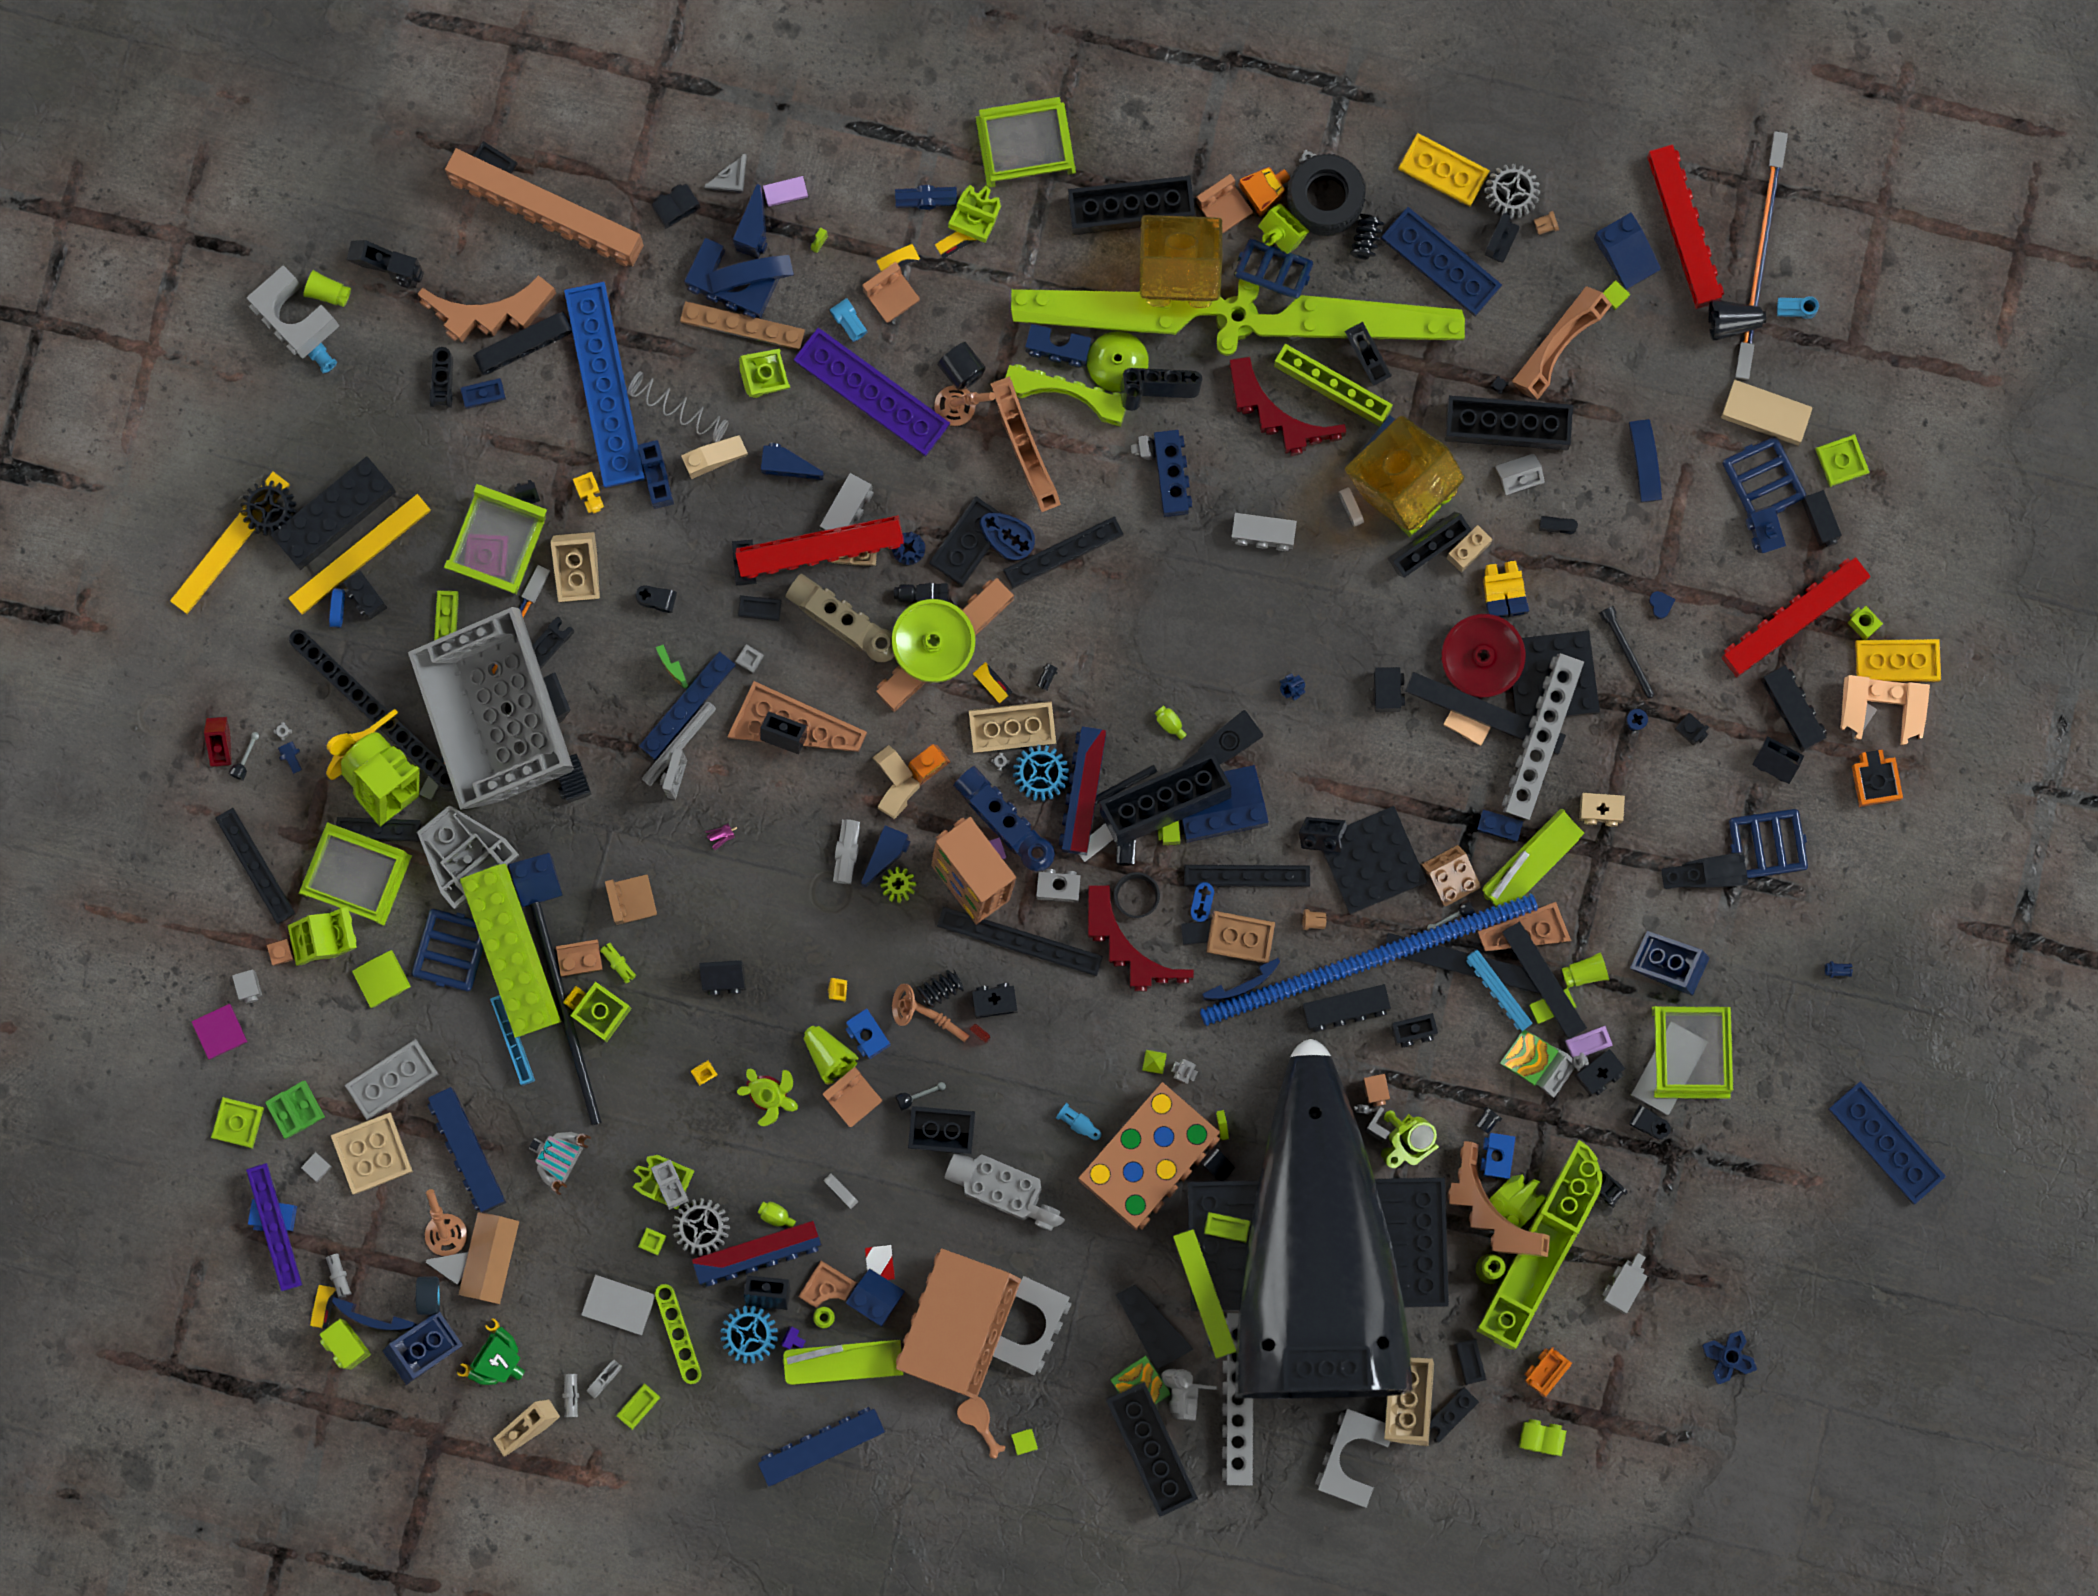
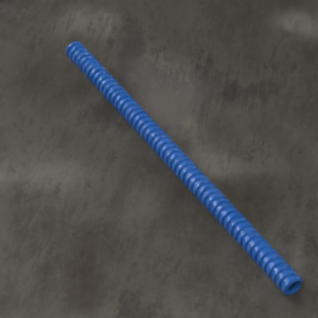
[1200,893,1538,1027]

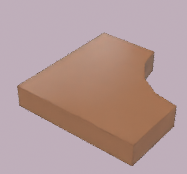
[799,1261,857,1308]

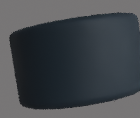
[416,1276,440,1315]

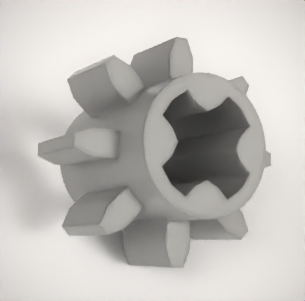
[1171,1059,1198,1084]

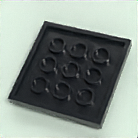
[1512,630,1600,720]
[1322,806,1427,915]

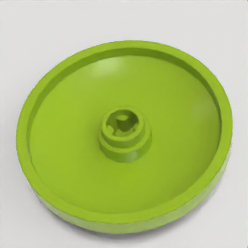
[891,599,975,683]

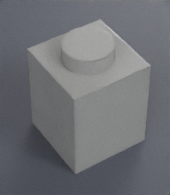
[232,970,263,1004]

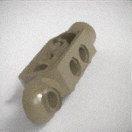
[785,574,894,662]

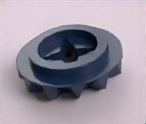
[892,532,925,565]

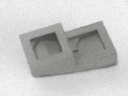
[651,1160,688,1210]

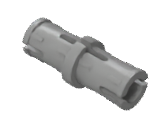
[326,1254,351,1298]
[562,1374,579,1417]

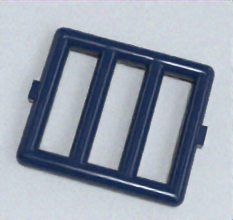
[1234,239,1313,299]
[1722,436,1807,514]
[1729,809,1808,878]
[411,909,484,991]

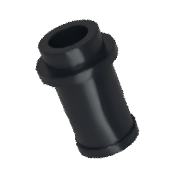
[1036,663,1058,691]

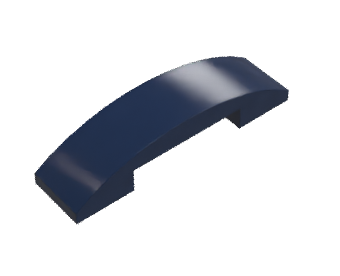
[709,255,794,294]
[1629,419,1662,503]
[1202,958,1280,1001]
[332,1297,417,1331]

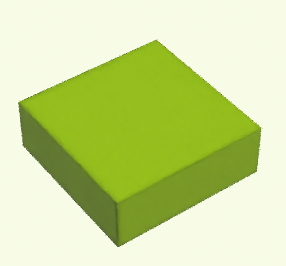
[1603,280,1630,310]
[638,1228,666,1255]
[1012,1429,1038,1455]

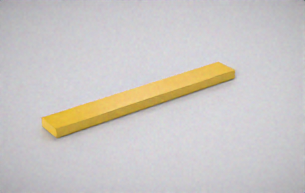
[170,472,290,614]
[289,494,431,615]

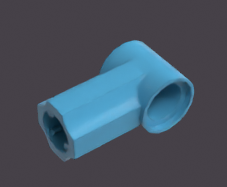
[1777,296,1819,319]
[829,298,867,342]

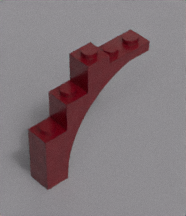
[1229,357,1346,456]
[1088,885,1194,992]

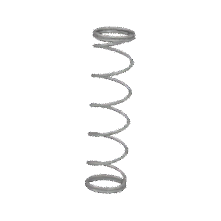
[627,371,729,443]

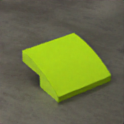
[352,950,411,1008]

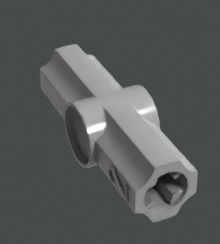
[833,819,860,884]

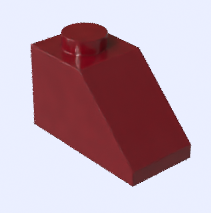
[204,717,232,767]

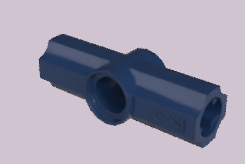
[895,185,957,210]

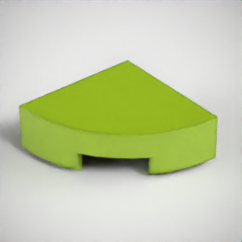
[811,228,828,253]
[1216,1110,1229,1140]

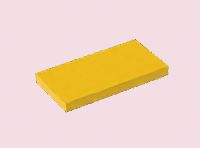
[1398,133,1490,207]
[1855,639,1941,682]

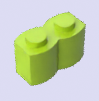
[1518,1419,1566,1457]

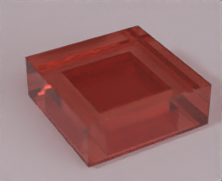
[970,1024,991,1044]

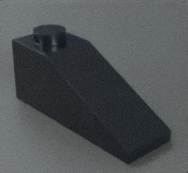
[1344,322,1392,386]

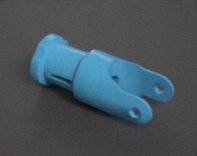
[308,343,337,373]
[1056,1103,1101,1140]

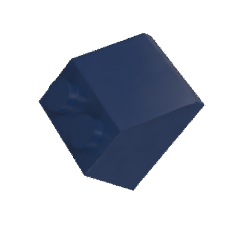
[509,853,563,907]
[846,1269,905,1327]

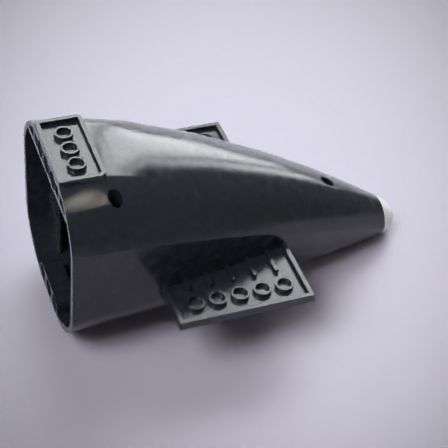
[1188,1039,1449,1399]

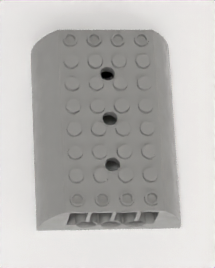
[408,607,574,809]

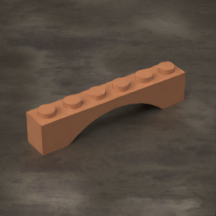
[1512,286,1612,400]

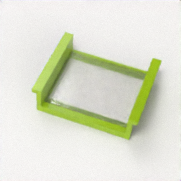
[976,97,1076,188]
[444,484,547,595]
[299,822,412,926]
[1652,1006,1733,1099]

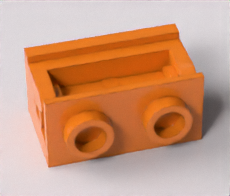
[1524,1347,1573,1397]

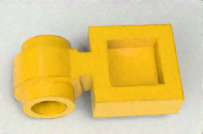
[573,472,604,514]

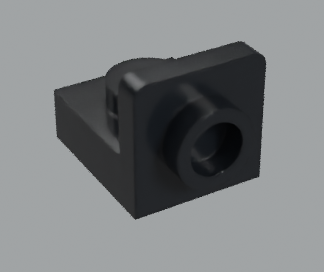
[1675,713,1709,746]

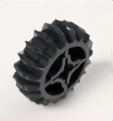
[240,480,297,536]

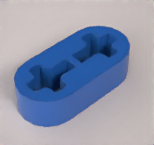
[329,588,345,628]
[1191,882,1214,922]

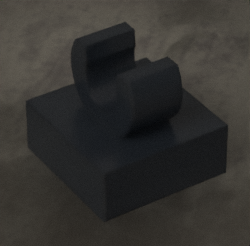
[514,480,540,504]

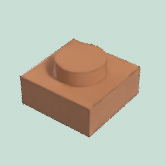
[267,939,294,966]

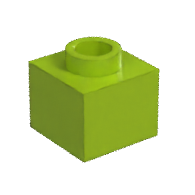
[1158,821,1180,845]

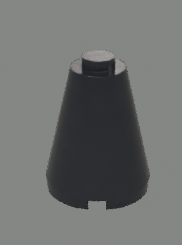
[1708,299,1766,341]

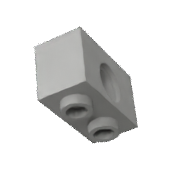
[1037,869,1081,903]

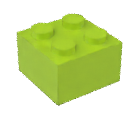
[570,982,632,1042]
[319,1319,371,1370]

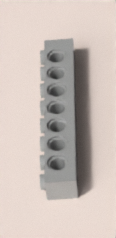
[1502,653,1584,820]
[1222,1313,1253,1486]

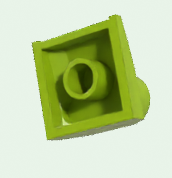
[739,349,790,398]

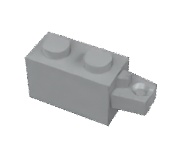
[1602,1253,1648,1314]

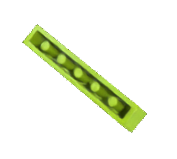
[1274,344,1393,427]

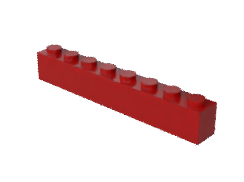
[1647,144,1724,309]
[735,515,904,578]
[1722,557,1871,678]

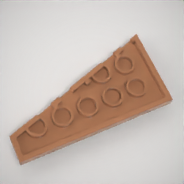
[728,681,867,752]

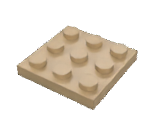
[331,1113,413,1195]

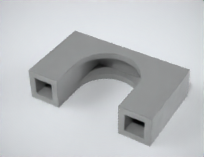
[246,265,339,359]
[993,1276,1072,1376]
[1315,1409,1390,1508]

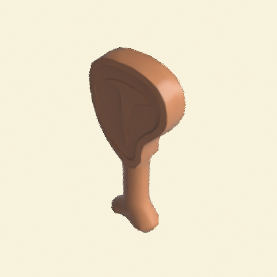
[957,1397,1005,1459]

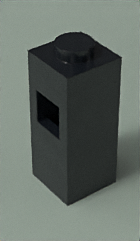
[1802,490,1842,547]

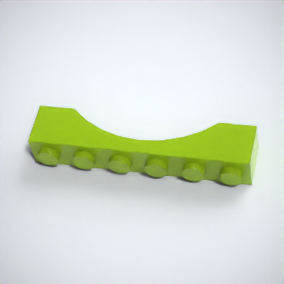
[1005,364,1126,427]

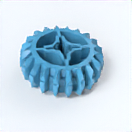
[1013,745,1069,801]
[721,1306,778,1363]

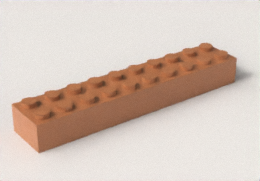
[445,148,644,267]

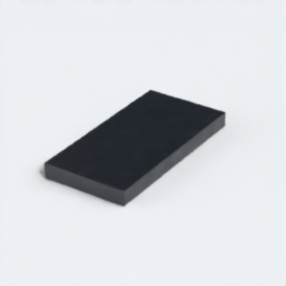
[929,496,1003,587]

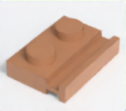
[556,939,603,977]

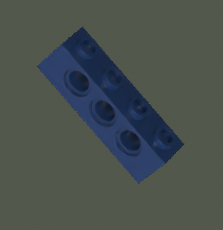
[1154,430,1192,517]

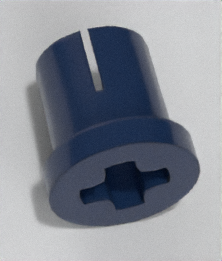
[1627,709,1648,731]

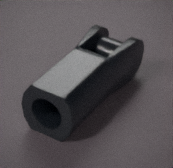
[1539,516,1578,534]

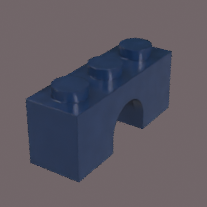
[1025,324,1091,367]
[638,440,674,509]

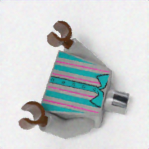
[529,1132,591,1195]

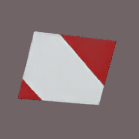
[865,1245,895,1280]

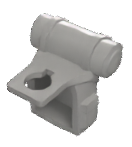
[1161,1369,1217,1421]

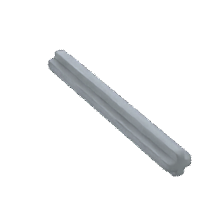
[642,702,716,786]

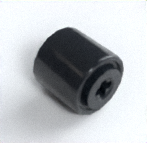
[937,342,986,391]

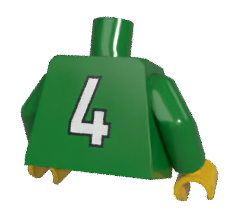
[457,1319,525,1385]

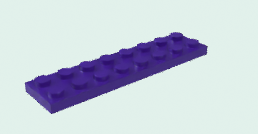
[793,328,950,457]

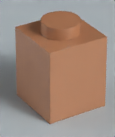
[1363,1074,1390,1107]

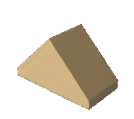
[872,745,913,787]

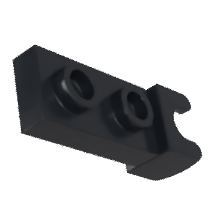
[532,617,574,669]
[1430,1387,1479,1444]

